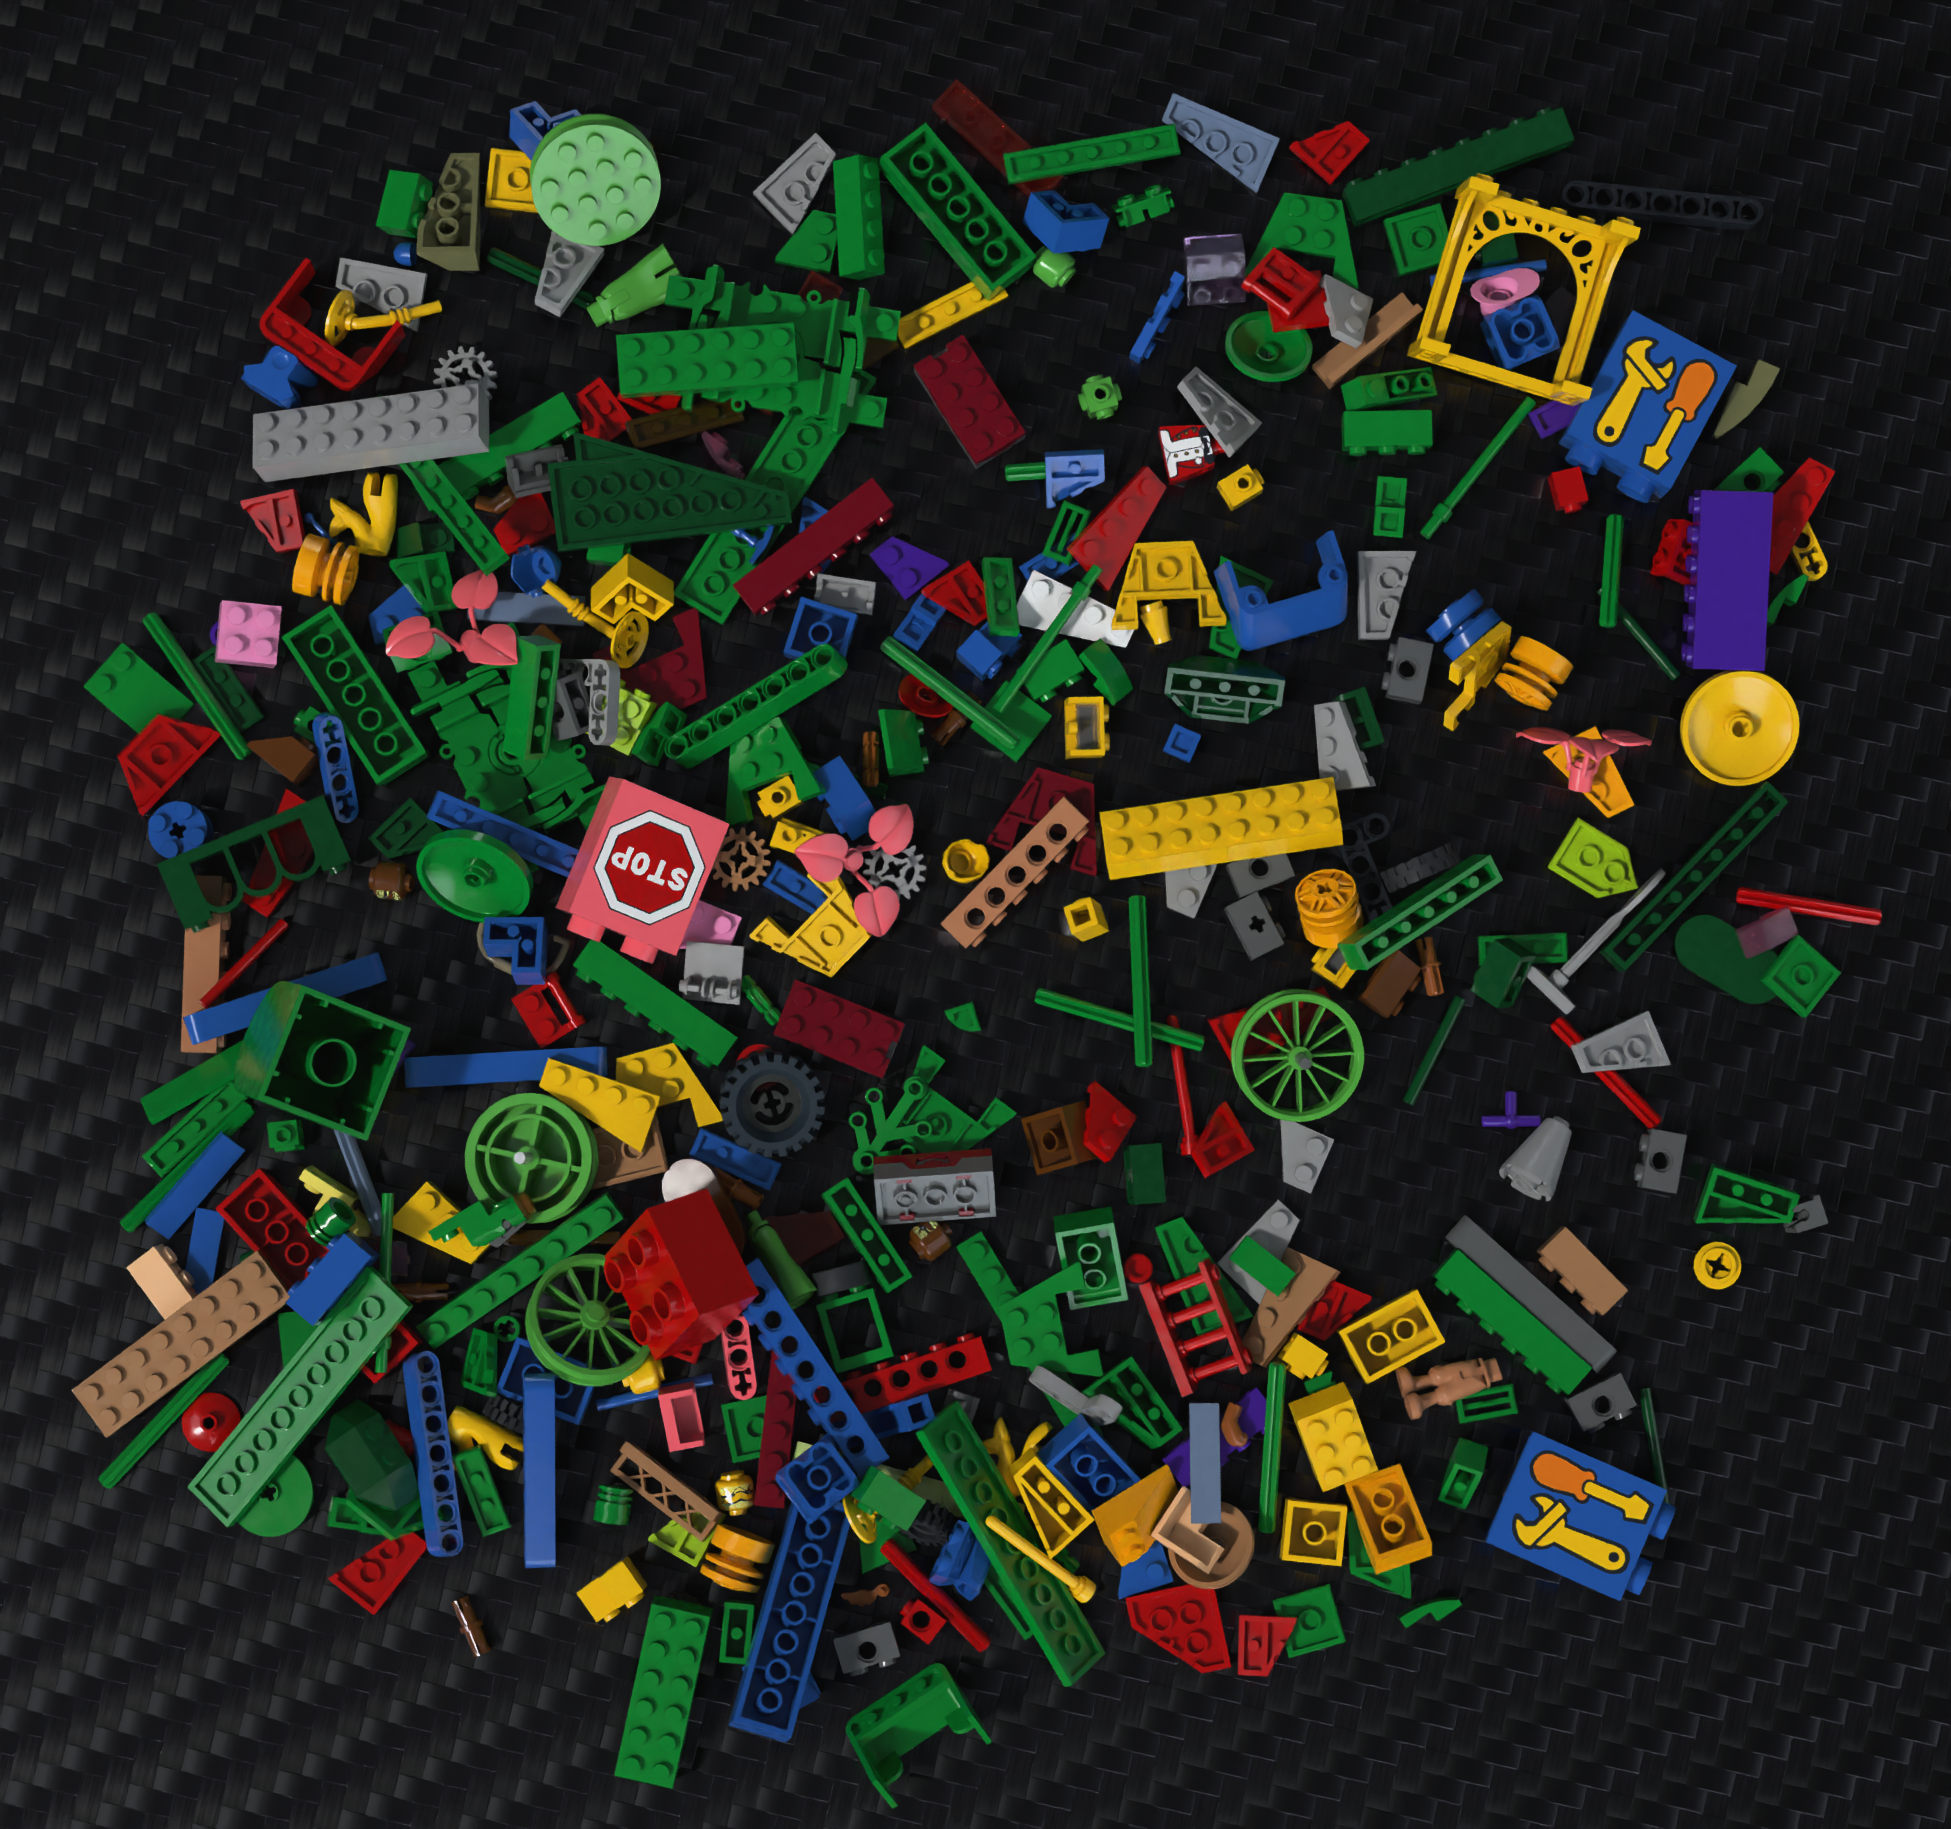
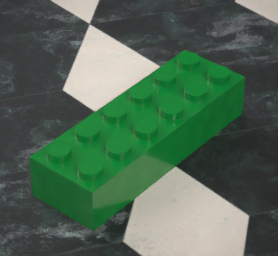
[879,123,1037,301]
[616,322,799,398]
[282,605,431,787]
[614,1595,713,1789]

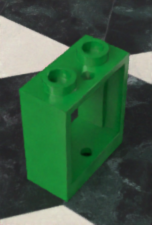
[816,1285,894,1374]

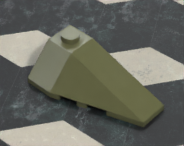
[417,153,480,271]

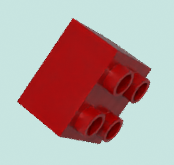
[604,1188,759,1361]

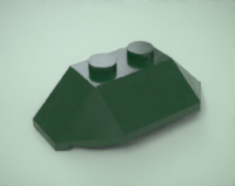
[1164,655,1285,724]
[325,1398,420,1512]

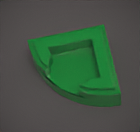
[945,1002,981,1032]

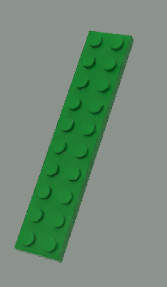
[674,359,877,626]
[187,1266,413,1527]
[915,1401,1105,1687]

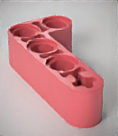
[721,1286,762,1400]

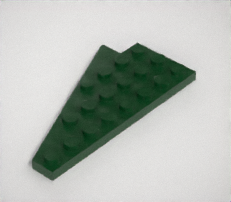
[547,433,792,552]

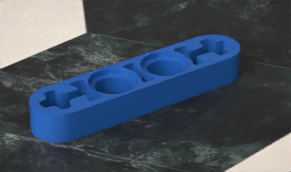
[312,712,359,823]

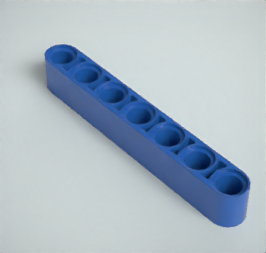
[183,952,388,1045]
[404,1047,608,1088]
[403,1351,463,1557]
[523,1373,556,1569]

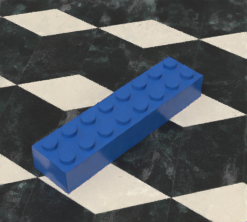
[728,1502,850,1743]

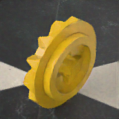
[1693,1242,1741,1289]

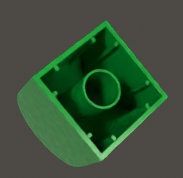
[234,981,411,1141]

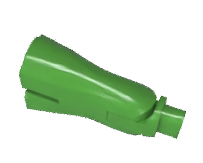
[586,244,683,327]
[744,1210,817,1310]

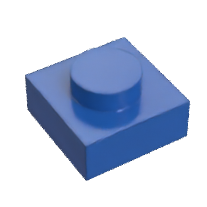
[1163,724,1201,763]

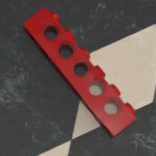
[814,1332,992,1423]

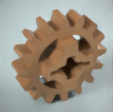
[711,828,771,892]

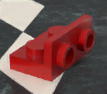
[1651,519,1693,585]

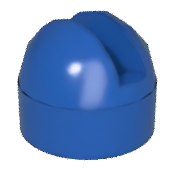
[393,242,417,266]

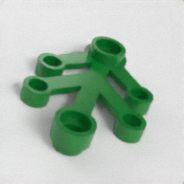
[849,1075,933,1175]

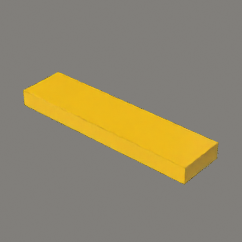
[897,282,1008,350]

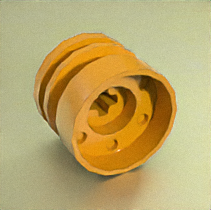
[292,534,360,606]
[1495,636,1573,711]
[1295,869,1364,948]
[700,1523,775,1593]

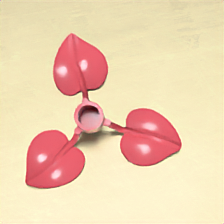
[386,570,518,666]
[1516,727,1652,793]
[794,803,914,937]

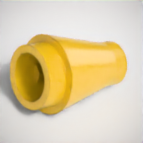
[1139,600,1172,645]

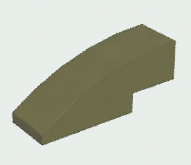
[1709,360,1780,442]

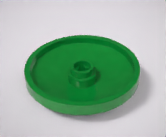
[416,829,533,923]

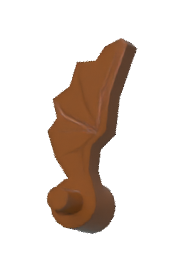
[841,1582,891,1607]

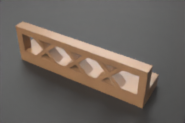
[1312,293,1423,389]
[610,1441,725,1542]

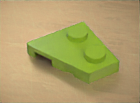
[648,1506,726,1568]

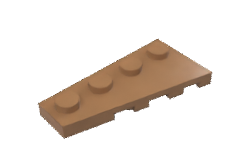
[1242,1247,1341,1368]

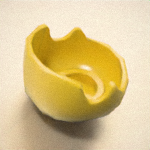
[942,839,990,884]

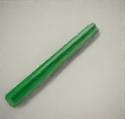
[143,612,252,760]
[880,636,1022,750]
[1129,895,1153,1067]
[1035,988,1205,1051]
[120,1101,256,1233]
[98,1353,230,1489]
[1258,1362,1286,1533]

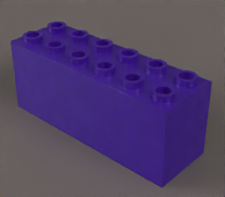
[1681,490,1773,671]

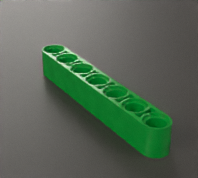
[664,644,848,769]

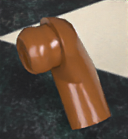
[475,486,517,514]
[1220,1402,1248,1447]

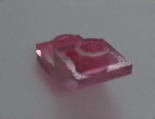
[701,431,746,480]
[1735,906,1798,959]

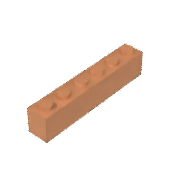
[181,875,232,1053]

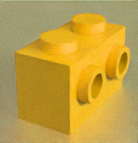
[1278,1332,1329,1380]

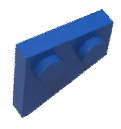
[368,585,426,645]

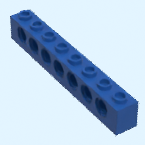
[742,1258,890,1478]

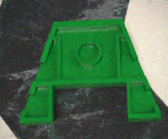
[1245,192,1358,290]
[725,717,826,828]
[897,1045,1017,1153]
[999,1261,1104,1377]

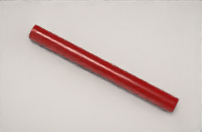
[199,919,289,1009]

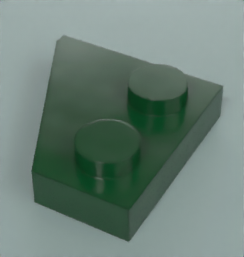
[368,798,443,860]

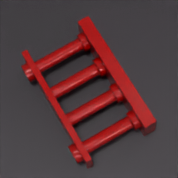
[1139,1258,1254,1397]

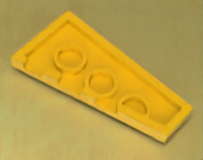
[539,1058,661,1153]

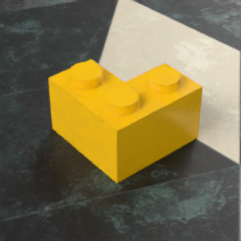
[591,553,674,624]
[577,1556,648,1622]

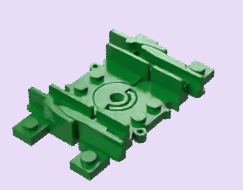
[665,264,901,436]
[408,622,606,874]

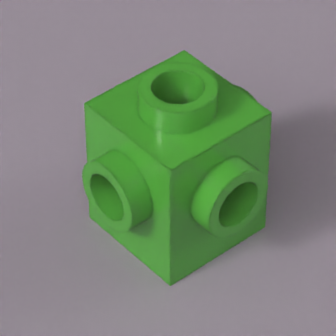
[1078,375,1122,420]

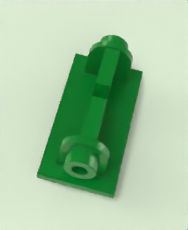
[1111,184,1174,228]

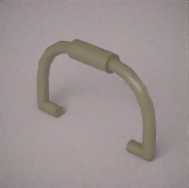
[476,923,571,977]

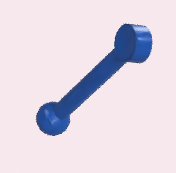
[303,512,347,551]

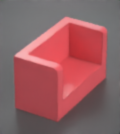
[658,1381,705,1452]

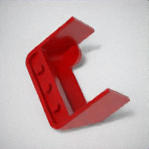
[260,258,406,391]

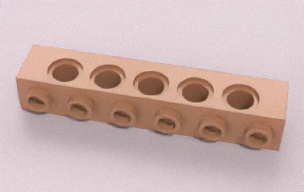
[941,796,1089,948]

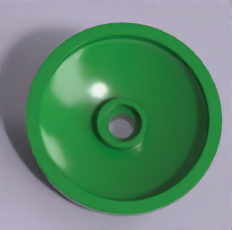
[1225,311,1313,382]

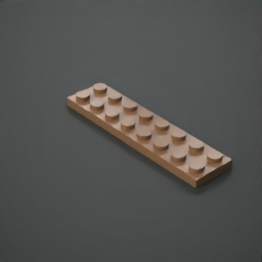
[72,1250,290,1438]

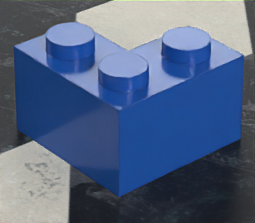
[509,101,581,161]
[1022,190,1109,253]
[956,621,1022,682]
[814,756,876,841]
[483,917,548,985]

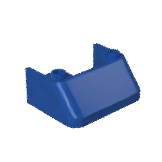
[1213,530,1348,651]

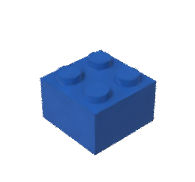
[783,597,858,662]

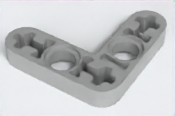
[557,659,620,746]
[1029,1366,1123,1426]

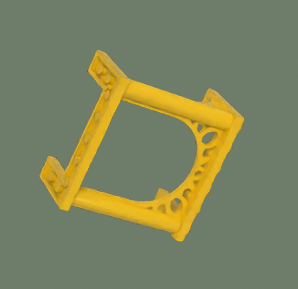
[1407,173,1641,406]

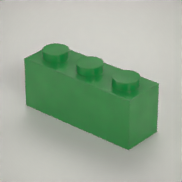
[1342,410,1433,456]

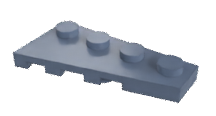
[1162,93,1280,193]

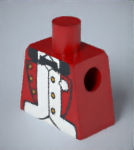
[1158,425,1225,486]

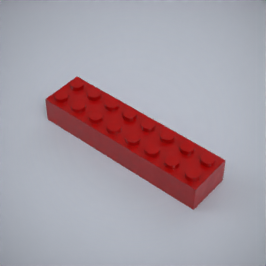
[215,1168,423,1384]

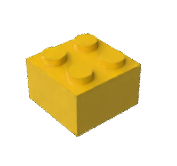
[1280,1498,1347,1566]

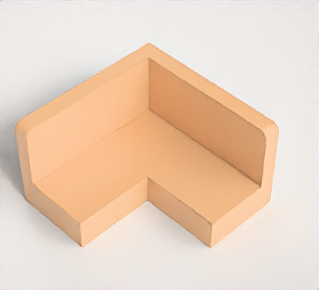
[1150,1486,1224,1574]

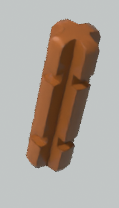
[862,731,879,788]

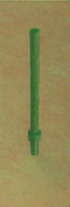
[1420,397,1536,539]
[992,564,1103,714]
[375,1193,394,1373]

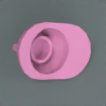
[1470,268,1540,316]

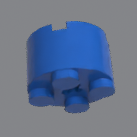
[148,801,214,859]

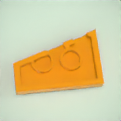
[1542,726,1634,818]

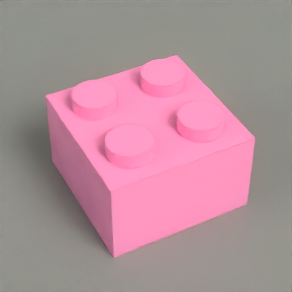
[215,600,282,668]

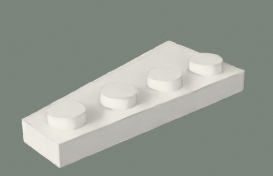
[1017,570,1139,648]

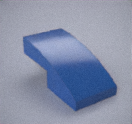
[893,585,947,653]

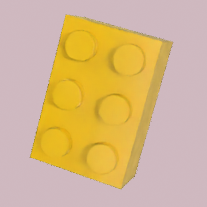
[1336,1288,1445,1384]
[1288,1382,1378,1492]

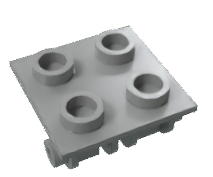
[679,940,744,1005]

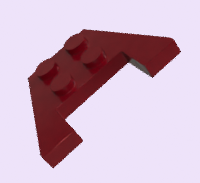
[592,608,707,719]
[986,767,1097,876]

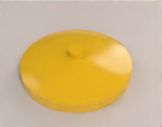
[1680,670,1799,786]

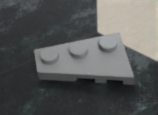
[753,133,836,235]
[535,230,604,317]

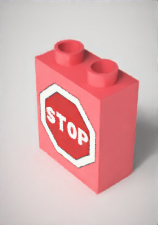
[556,777,730,964]

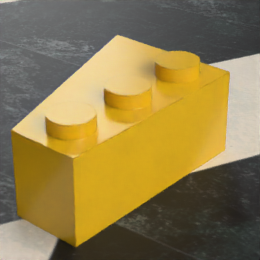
[393,1181,492,1264]
[1009,1447,1095,1560]

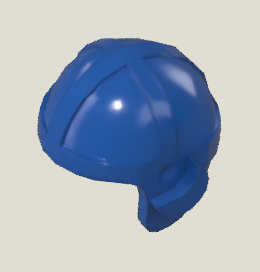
[511,544,562,598]

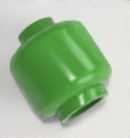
[1033,245,1076,287]

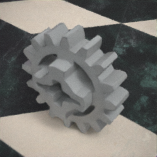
[433,346,498,400]
[863,845,927,900]

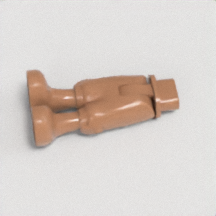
[1395,1358,1502,1420]

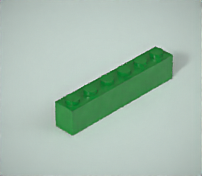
[412,392,582,516]
[1337,855,1503,970]
[573,940,739,1068]
[1432,1249,1592,1395]

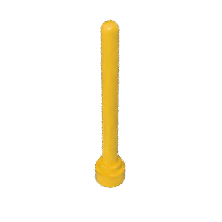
[985,1515,1096,1603]

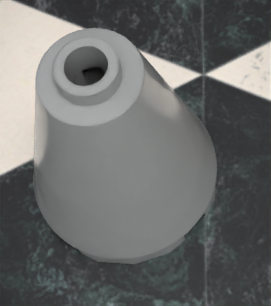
[1499,1116,1572,1201]

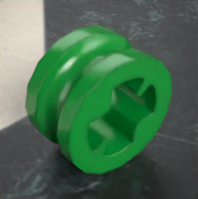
[493,1315,521,1342]

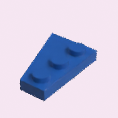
[1129,271,1185,363]

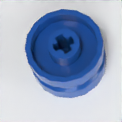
[1426,588,1502,661]

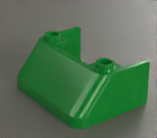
[846,1663,992,1809]

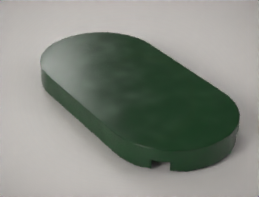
[1674,915,1778,1004]

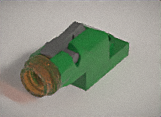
[428,1191,537,1247]

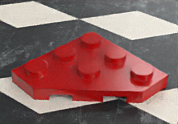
[1125,1583,1231,1673]

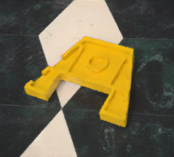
[1111,541,1226,630]
[1443,621,1512,731]
[749,873,872,977]
[616,1043,723,1127]

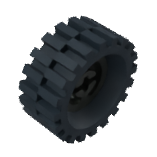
[719,1048,825,1157]

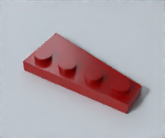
[1769,457,1835,575]

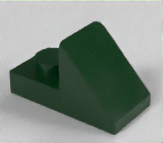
[395,522,456,559]

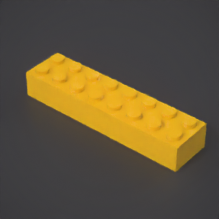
[1099,777,1343,880]

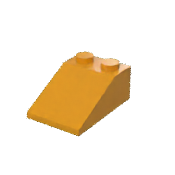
[1091,1464,1179,1567]
[1344,1464,1432,1574]

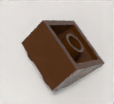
[247,736,320,787]
[1356,950,1421,1019]
[1021,1100,1099,1175]

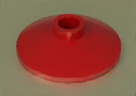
[898,674,954,718]
[182,1392,241,1452]

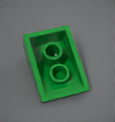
[83,642,195,733]
[878,709,929,777]
[1053,1206,1128,1310]

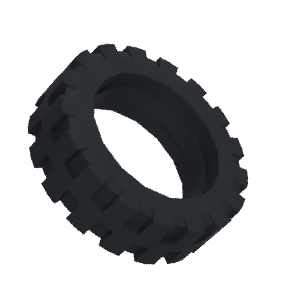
[1380,842,1461,893]

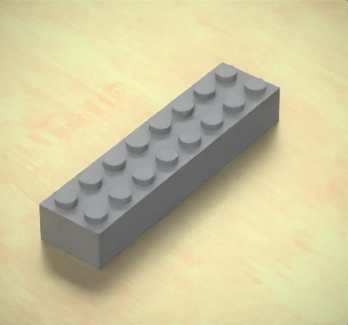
[253,383,489,482]

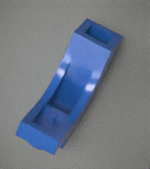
[831,1394,935,1452]

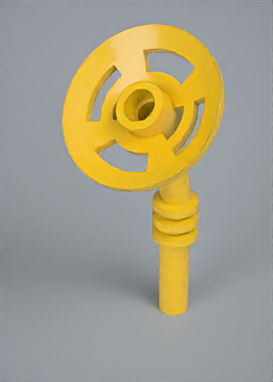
[325,289,442,347]
[541,579,649,668]
[842,1455,934,1544]

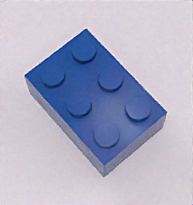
[285,1232,380,1326]
[497,1335,603,1425]
[1037,1413,1142,1515]

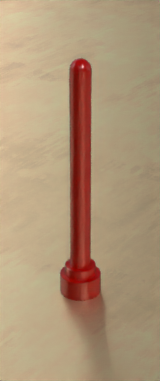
[1166,1014,1199,1156]

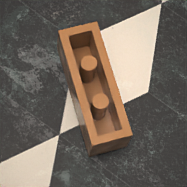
[1537,1226,1628,1315]

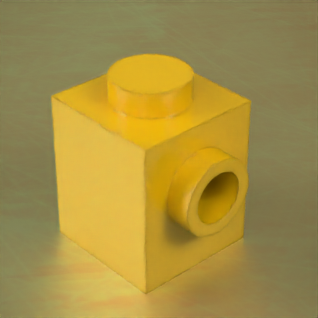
[1217,464,1264,511]
[757,776,804,820]
[1063,897,1109,942]

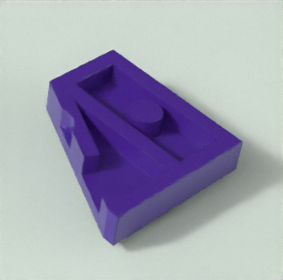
[869,536,950,601]

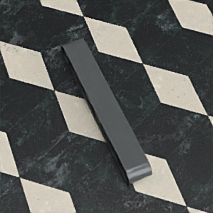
[1445,1215,1617,1374]

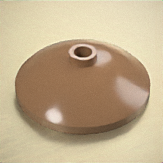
[1168,1501,1254,1589]

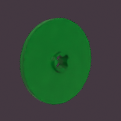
[237,1453,314,1537]

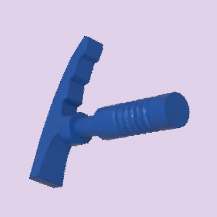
[730,526,775,566]

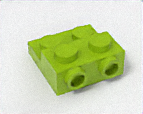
[586,678,657,756]

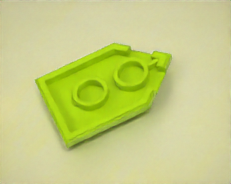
[1547,818,1638,898]

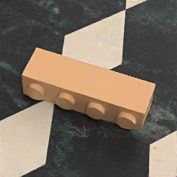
[126,1244,198,1319]

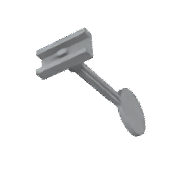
[1527,868,1666,1014]

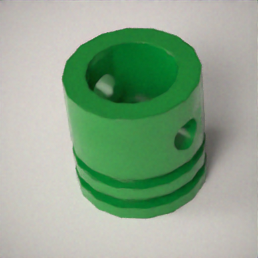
[306,1197,356,1247]
[593,1484,634,1525]

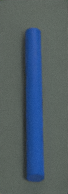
[1430,259,1547,287]
[596,1373,714,1411]

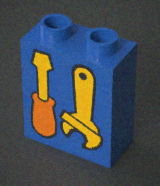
[1559,310,1737,503]
[1485,1431,1676,1601]

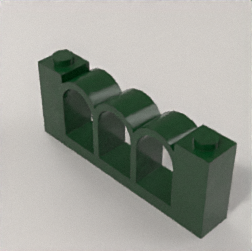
[157,795,351,933]

